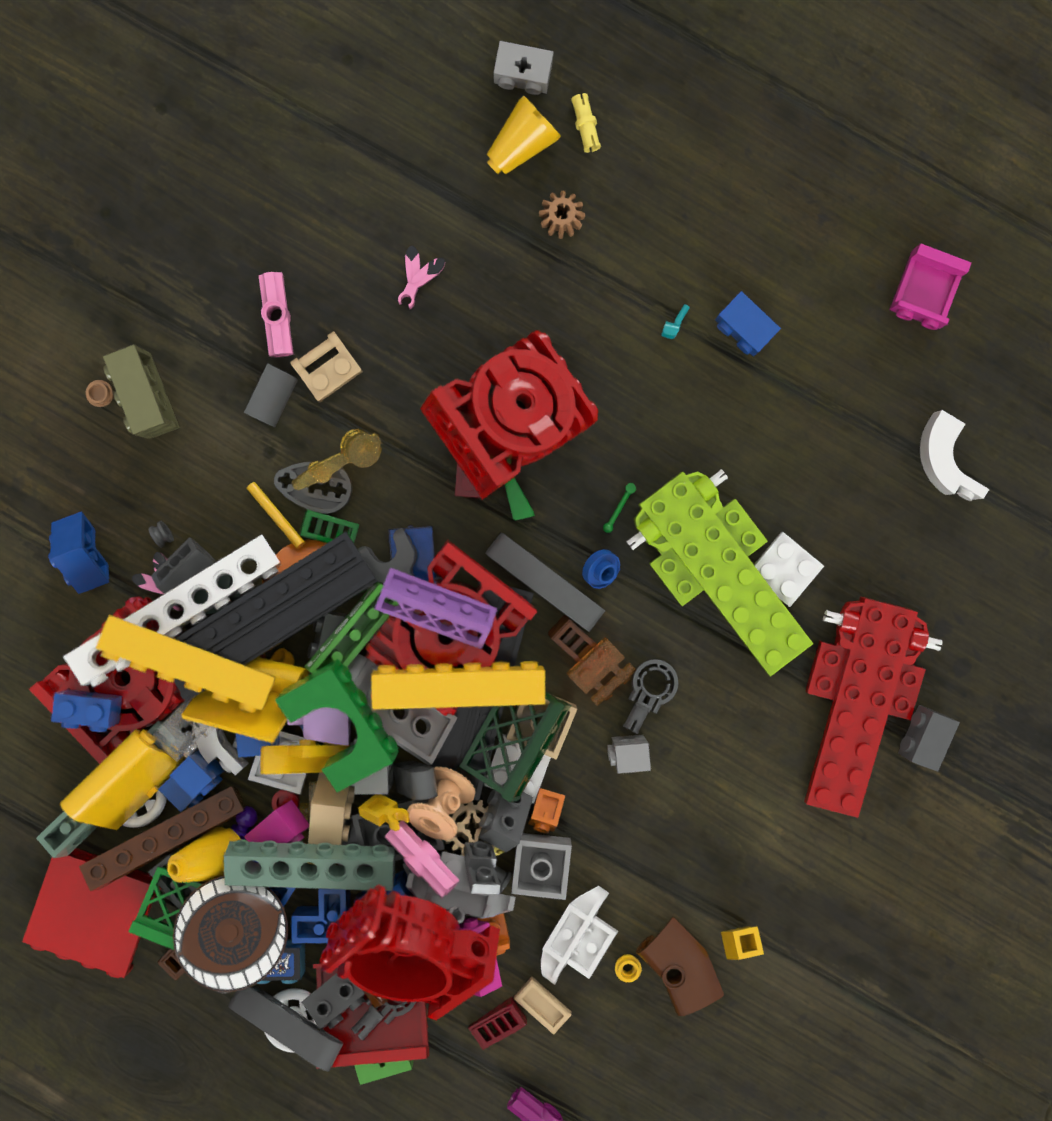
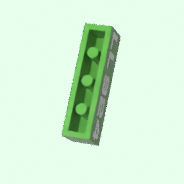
[305,583,399,673]

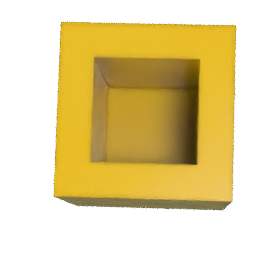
[721,926,764,960]

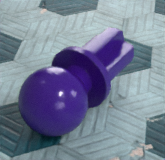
[231,806,257,840]

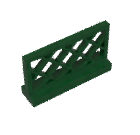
[459,691,572,802]

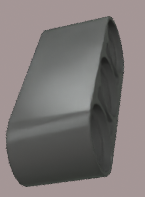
[393,761,438,800]

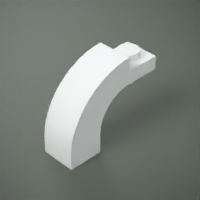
[920,410,989,501]
[193,721,249,775]

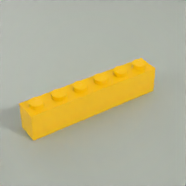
[95,615,276,713]
[371,661,545,709]

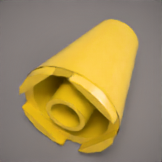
[487,96,561,174]
[167,826,241,882]

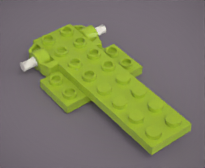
[626,469,813,677]

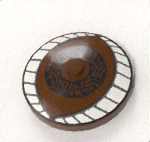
[173,876,288,992]

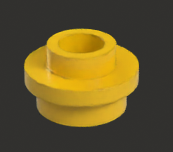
[615,955,642,982]

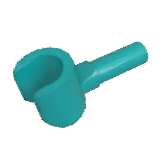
[661,304,690,339]

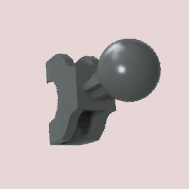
[358,528,417,638]

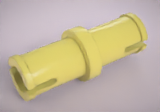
[571,93,601,153]

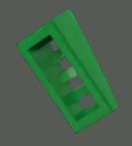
[505,477,535,521]
[299,509,360,543]

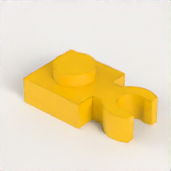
[358,794,410,831]

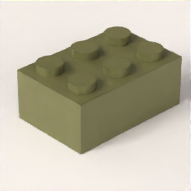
[103,345,180,439]

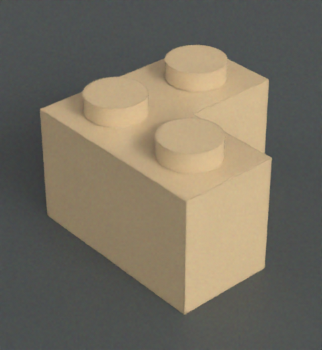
[308,772,355,845]

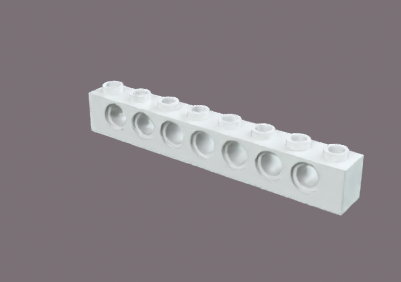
[63,535,282,687]

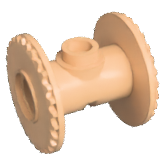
[407,767,476,841]

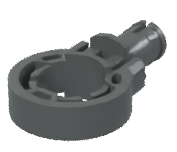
[623,660,678,734]
[351,998,416,1041]

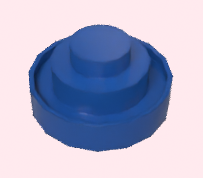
[582,549,620,589]

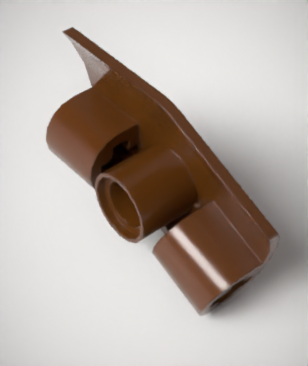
[636,917,724,1016]

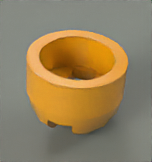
[271,648,295,665]

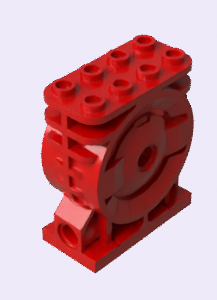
[420,330,598,499]
[366,540,537,716]
[29,597,185,764]
[320,884,500,1021]

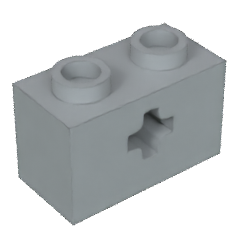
[494,41,553,95]
[607,735,651,773]

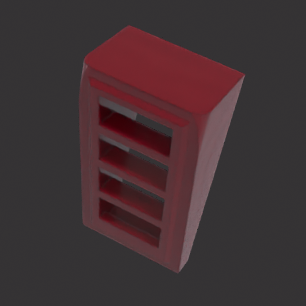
[468,997,527,1050]

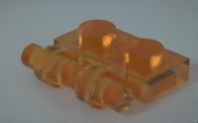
[566,637,636,706]

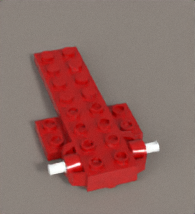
[804,596,942,818]

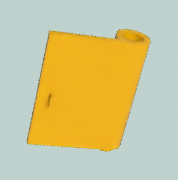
[181,657,309,743]
[60,729,185,830]

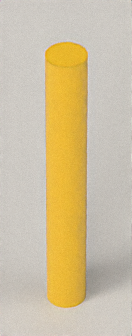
[247,482,305,549]

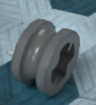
[148,521,174,548]

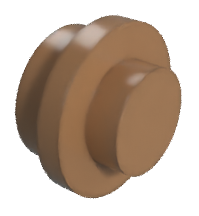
[86,380,114,407]

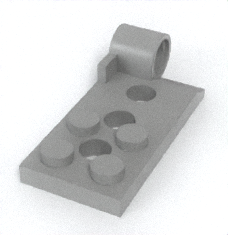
[347,654,457,765]

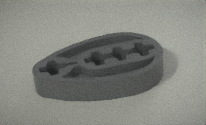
[274,461,353,514]

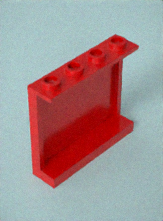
[22,848,161,978]
[313,964,429,1069]

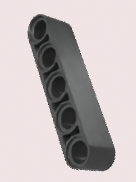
[485,532,605,632]
[228,985,343,1071]

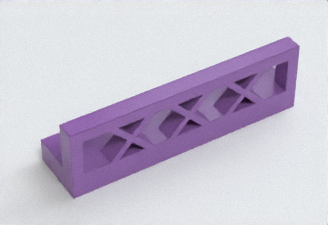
[375,568,497,649]

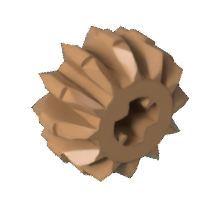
[539,190,585,239]

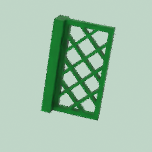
[128,866,204,950]

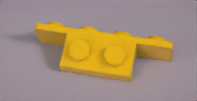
[260,740,350,774]

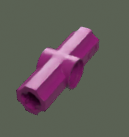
[507,1087,564,1121]

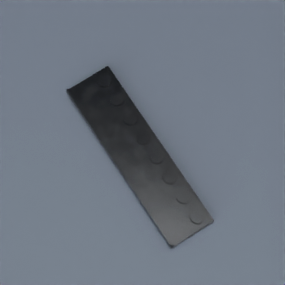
[174,532,378,701]
[430,581,534,801]

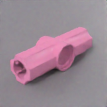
[259,272,294,358]
[385,820,459,899]

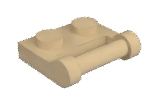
[290,331,363,402]

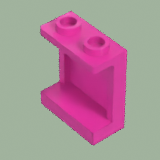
[890,244,971,330]

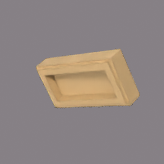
[514,977,572,1034]

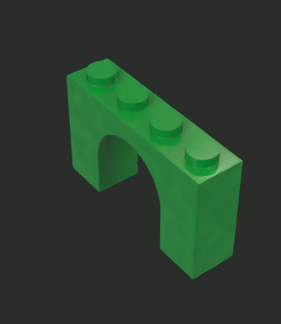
[275,659,399,792]

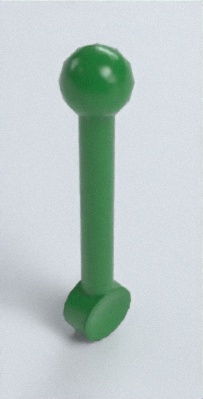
[603,483,636,533]

